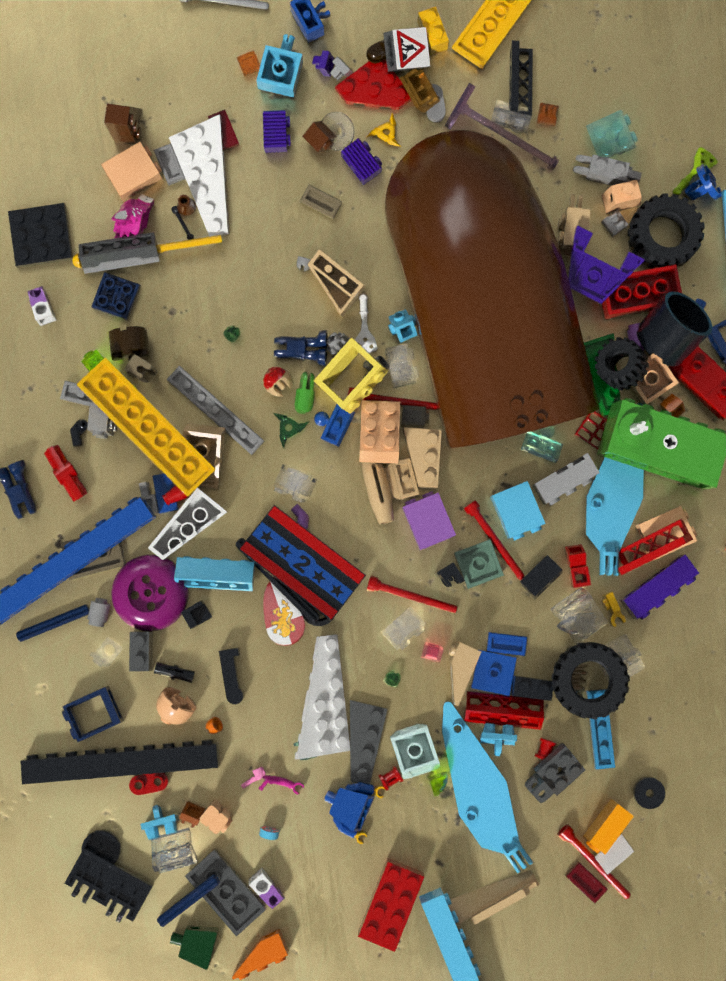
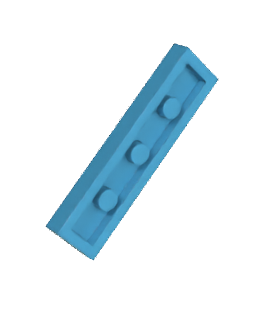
[586,689,615,770]

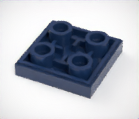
[91,272,141,321]

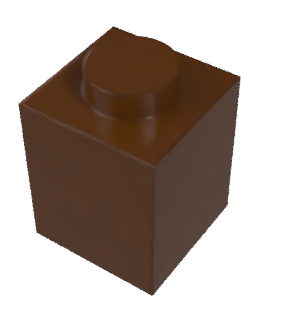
[302,121,337,152]

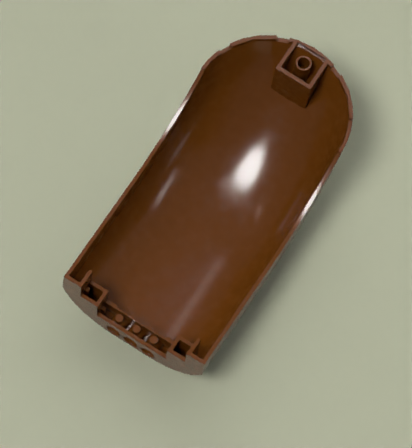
[385,130,600,448]

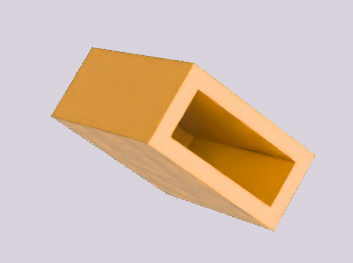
[583,799,634,855]

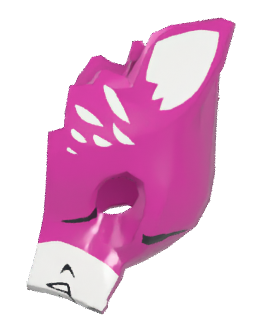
[111,194,154,238]

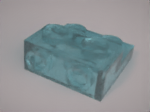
[586,110,638,158]

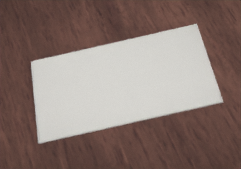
[595,834,634,875]

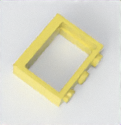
[314,338,388,414]

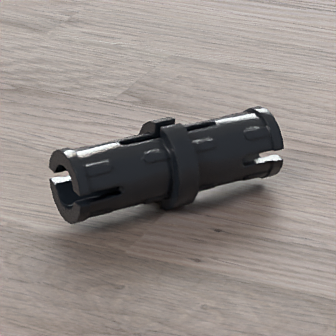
[154,662,195,683]

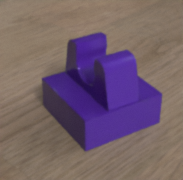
[312,50,335,77]

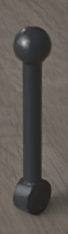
[171,206,194,240]

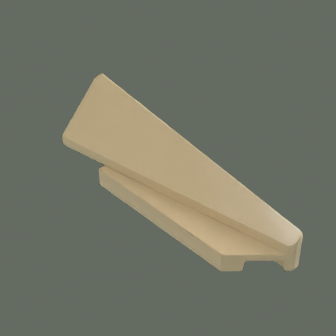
[449,870,539,925]

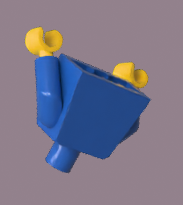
[324,782,386,844]

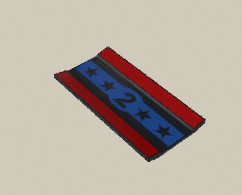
[238,505,366,621]

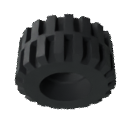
[595,337,649,391]

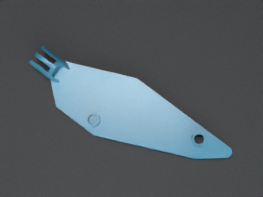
[586,403,644,576]
[442,702,534,873]

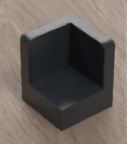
[181,600,212,629]

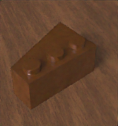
[104,104,142,144]

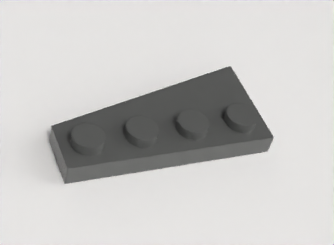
[350,700,387,784]

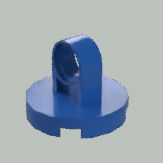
[685,164,723,200]

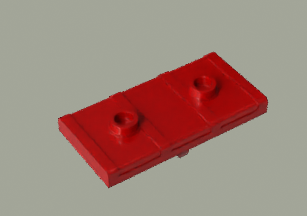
[668,346,726,421]

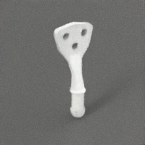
[355,293,377,352]

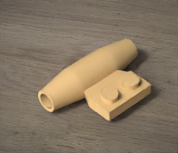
[362,458,419,525]

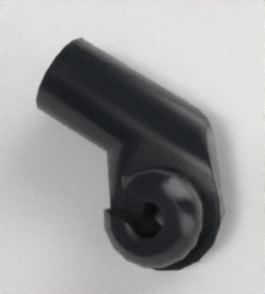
[70,419,88,447]

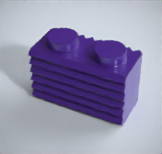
[263,110,291,153]
[341,138,382,185]

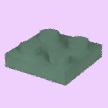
[454,540,504,589]

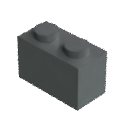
[129,632,153,671]

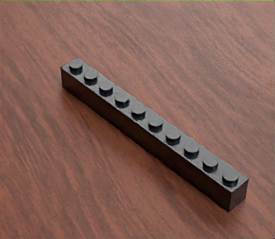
[20,739,220,784]

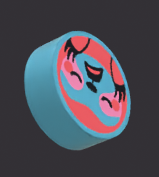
[259,826,280,840]

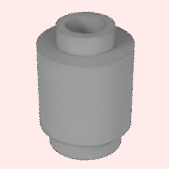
[87,598,110,627]

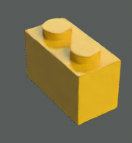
[417,6,449,55]

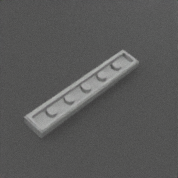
[167,366,265,455]

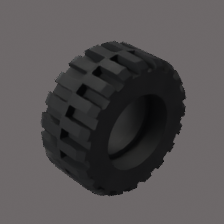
[627,193,705,269]
[551,642,630,719]

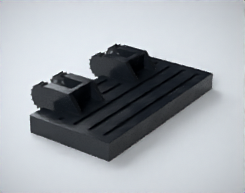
[64,847,153,923]

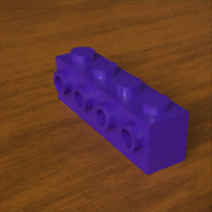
[620,554,699,620]

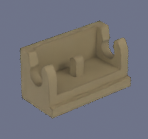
[124,354,158,383]

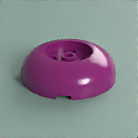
[111,555,189,631]

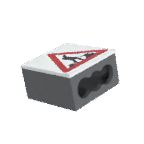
[383,27,430,72]

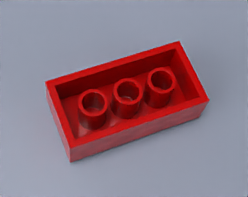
[602,265,682,320]
[358,858,424,952]

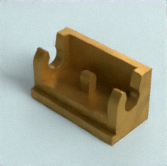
[400,68,440,113]

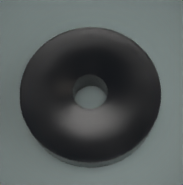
[633,777,665,809]

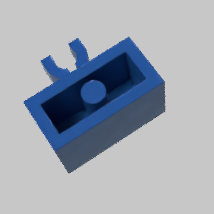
[290,0,331,43]

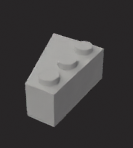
[533,453,600,506]

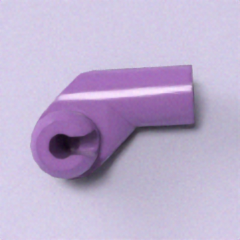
[291,504,309,529]

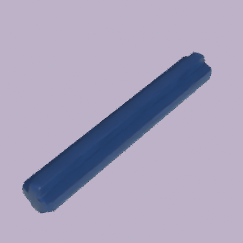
[16,605,89,642]
[157,874,220,927]

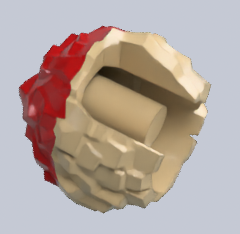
[263,367,294,397]

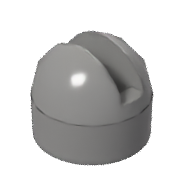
[297,256,311,271]

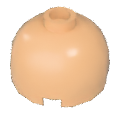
[156,687,196,725]

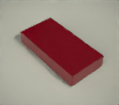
[208,109,239,152]
[565,861,608,904]

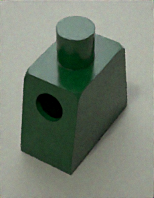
[170,925,219,970]

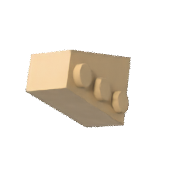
[308,249,366,317]
[402,428,442,490]

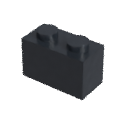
[510,675,553,701]

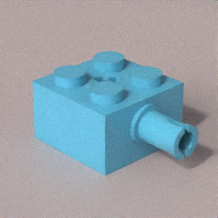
[256,34,303,98]

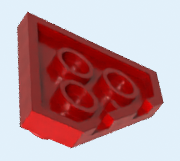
[335,60,411,110]

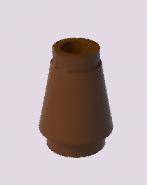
[177,195,196,216]

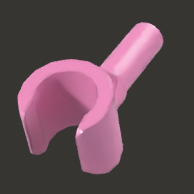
[241,767,265,789]

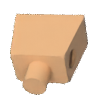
[601,180,642,213]

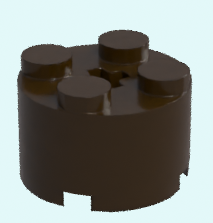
[109,326,149,361]

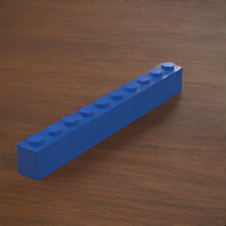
[0,497,156,625]

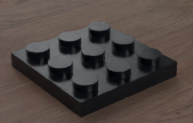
[8,203,73,268]

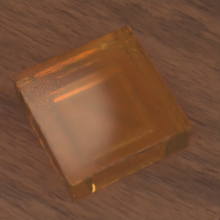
[237,50,260,76]

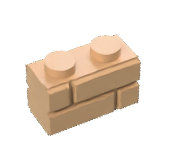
[199,800,233,834]

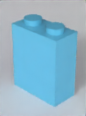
[490,481,546,541]

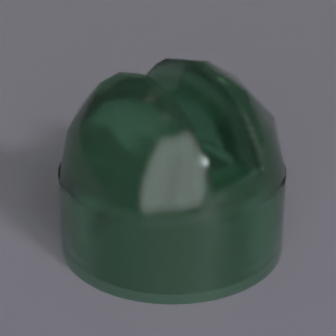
[223,325,240,342]
[384,670,401,687]

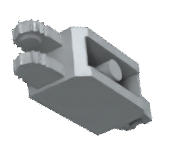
[573,155,642,186]

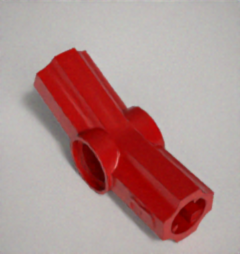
[44,445,88,502]

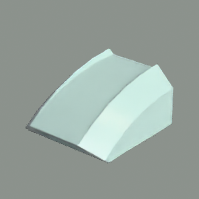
[390,724,441,779]

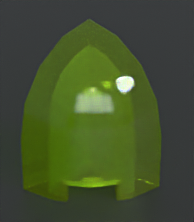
[428,771,448,797]

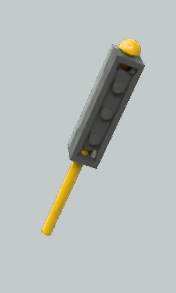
[72,232,222,274]

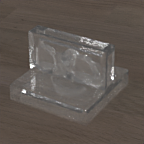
[598,634,646,682]
[151,827,198,873]

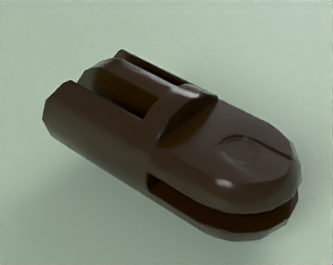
[366,39,386,64]

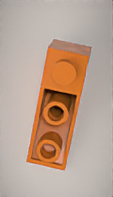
[232,929,289,980]

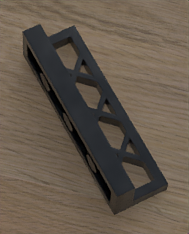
[509,40,533,118]

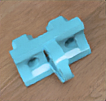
[480,723,517,756]
[140,805,179,840]

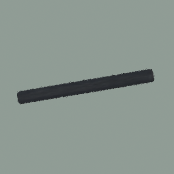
[236,538,320,624]

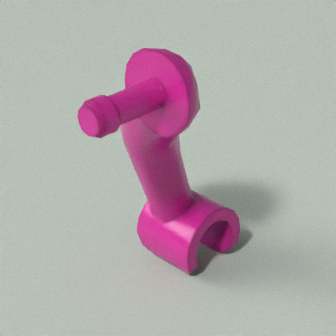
[258,775,304,794]

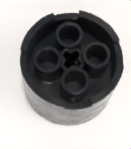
[636,292,712,366]

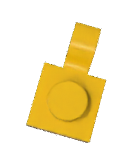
[602,592,626,627]

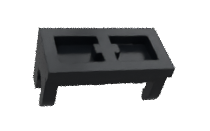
[520,555,563,599]
[435,562,465,587]

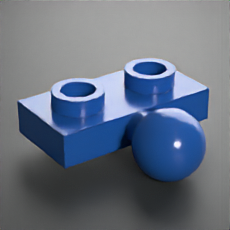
[314,404,355,447]

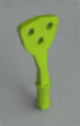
[673,147,718,195]

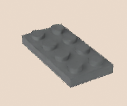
[185,849,266,936]

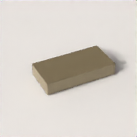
[300,184,342,219]

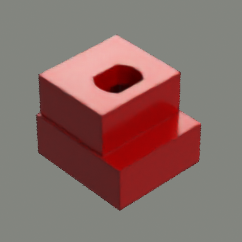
[565,544,586,569]
[570,566,591,588]

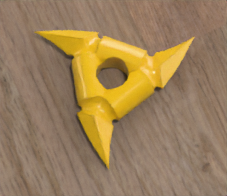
[367,113,402,147]

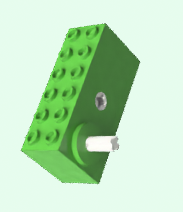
[597,398,726,490]

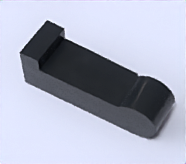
[219,648,244,705]

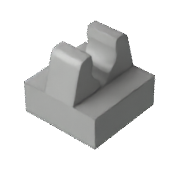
[330,56,354,80]
[601,209,629,237]

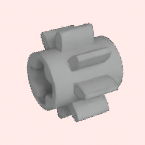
[326,332,350,355]

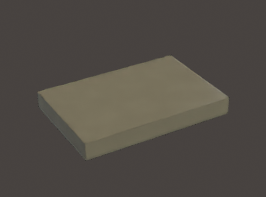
[60,538,126,580]

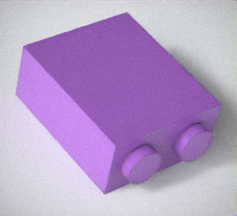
[402,491,456,551]

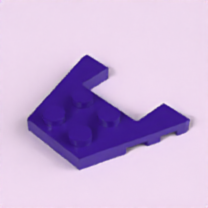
[568,226,645,304]

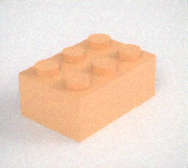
[359,400,400,463]

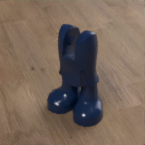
[274,330,328,366]
[0,460,36,520]

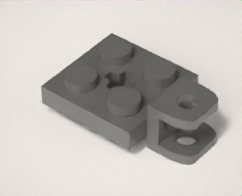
[525,743,585,803]

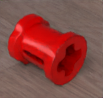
[534,738,557,760]
[378,766,404,791]

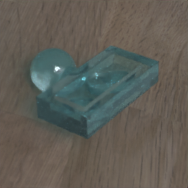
[520,426,563,463]

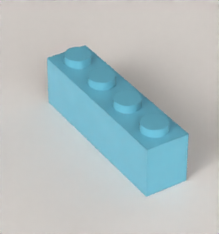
[174,556,255,591]

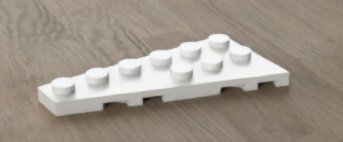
[169,114,229,237]
[295,634,350,760]

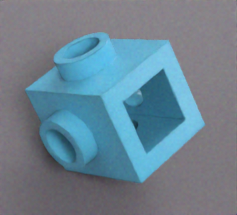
[388,309,418,343]

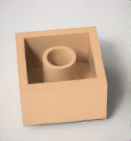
[631,352,679,404]

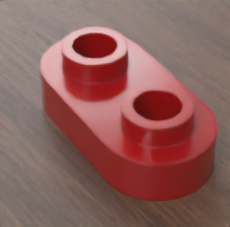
[129,772,169,795]

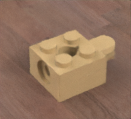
[556,194,590,256]

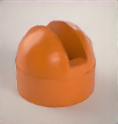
[206,717,223,734]

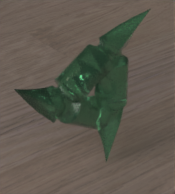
[273,413,310,448]

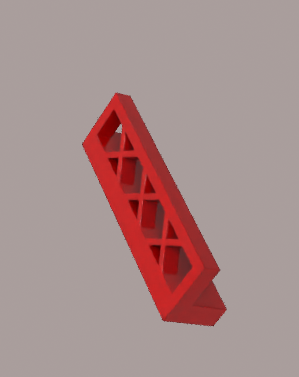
[618,519,693,575]
[464,691,544,730]

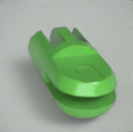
[294,372,315,414]

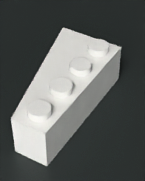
[148,488,227,560]

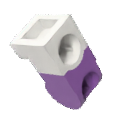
[28,286,57,326]
[249,868,285,909]

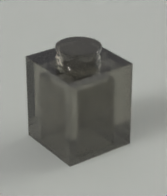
[401,405,429,428]

